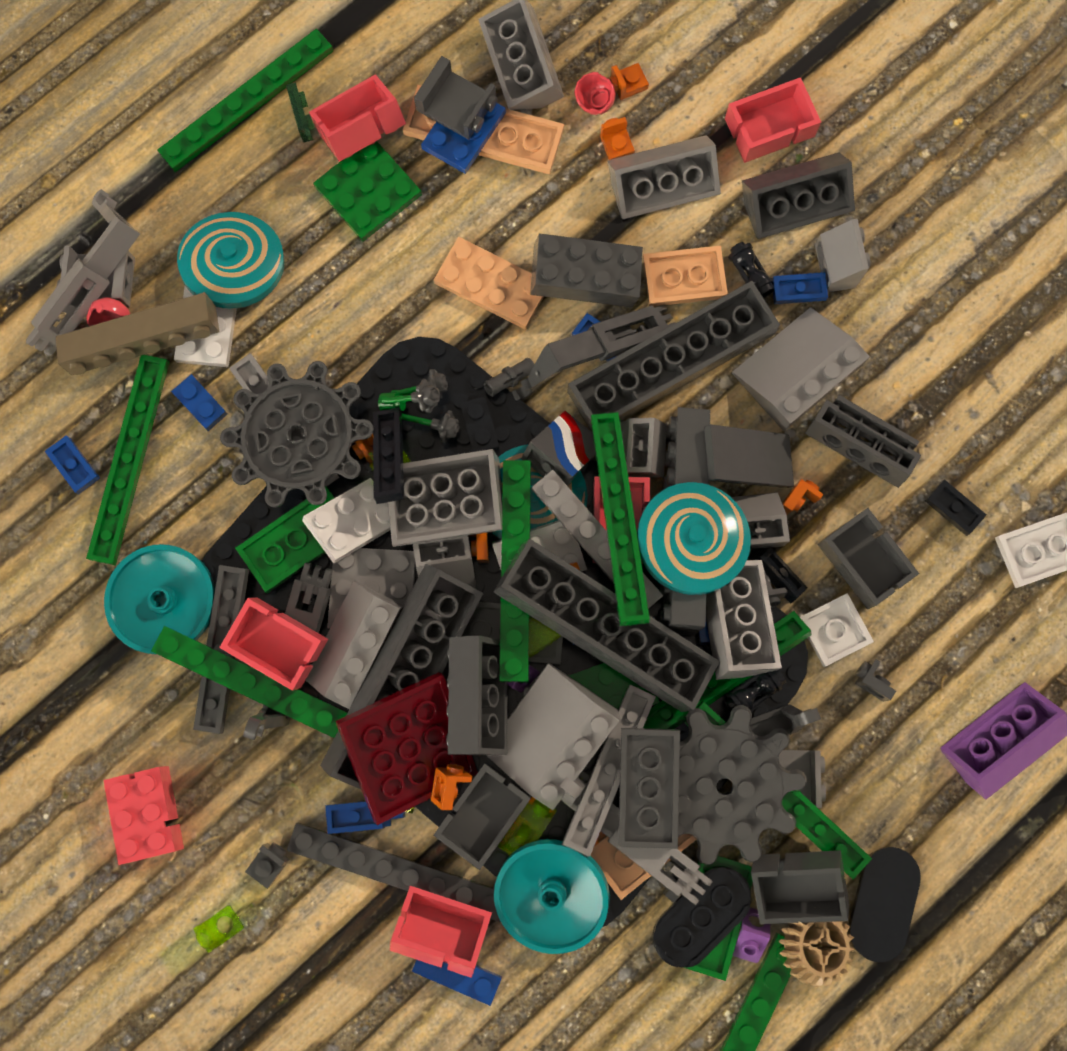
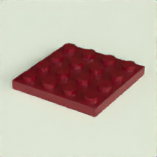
[335,672,478,825]

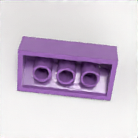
[940,682,1067,800]

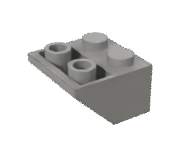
[815,219,871,292]
[620,418,667,478]
[731,493,790,549]
[413,535,477,589]

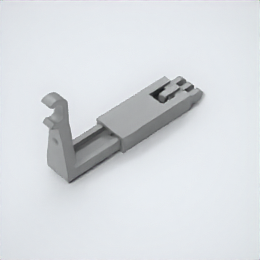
[26,189,140,356]
[560,777,713,905]

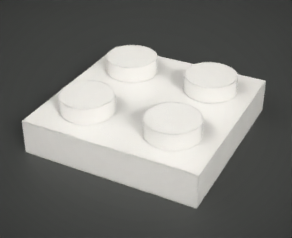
[800,593,874,667]

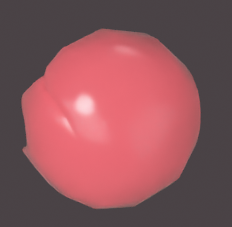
[574,72,616,115]
[86,297,130,326]

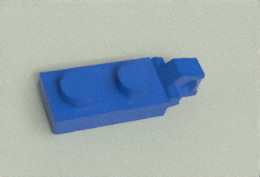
[325,801,406,834]

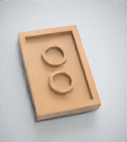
[643,246,728,307]

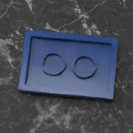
[421,103,506,174]

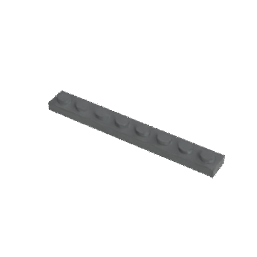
[287,823,501,922]

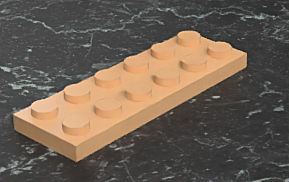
[403,85,564,174]

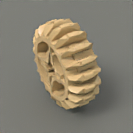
[779,921,855,987]

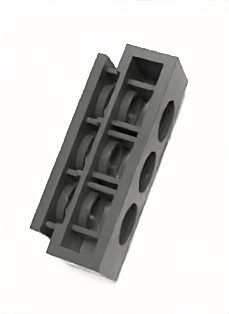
[805,395,921,488]

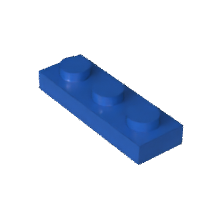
[412,960,502,1006]

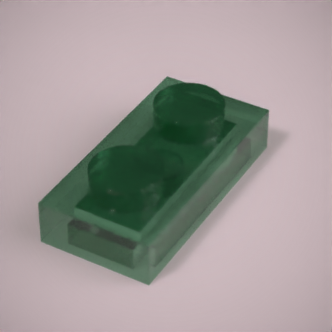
[286,82,315,143]

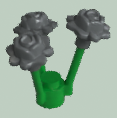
[378,369,460,443]

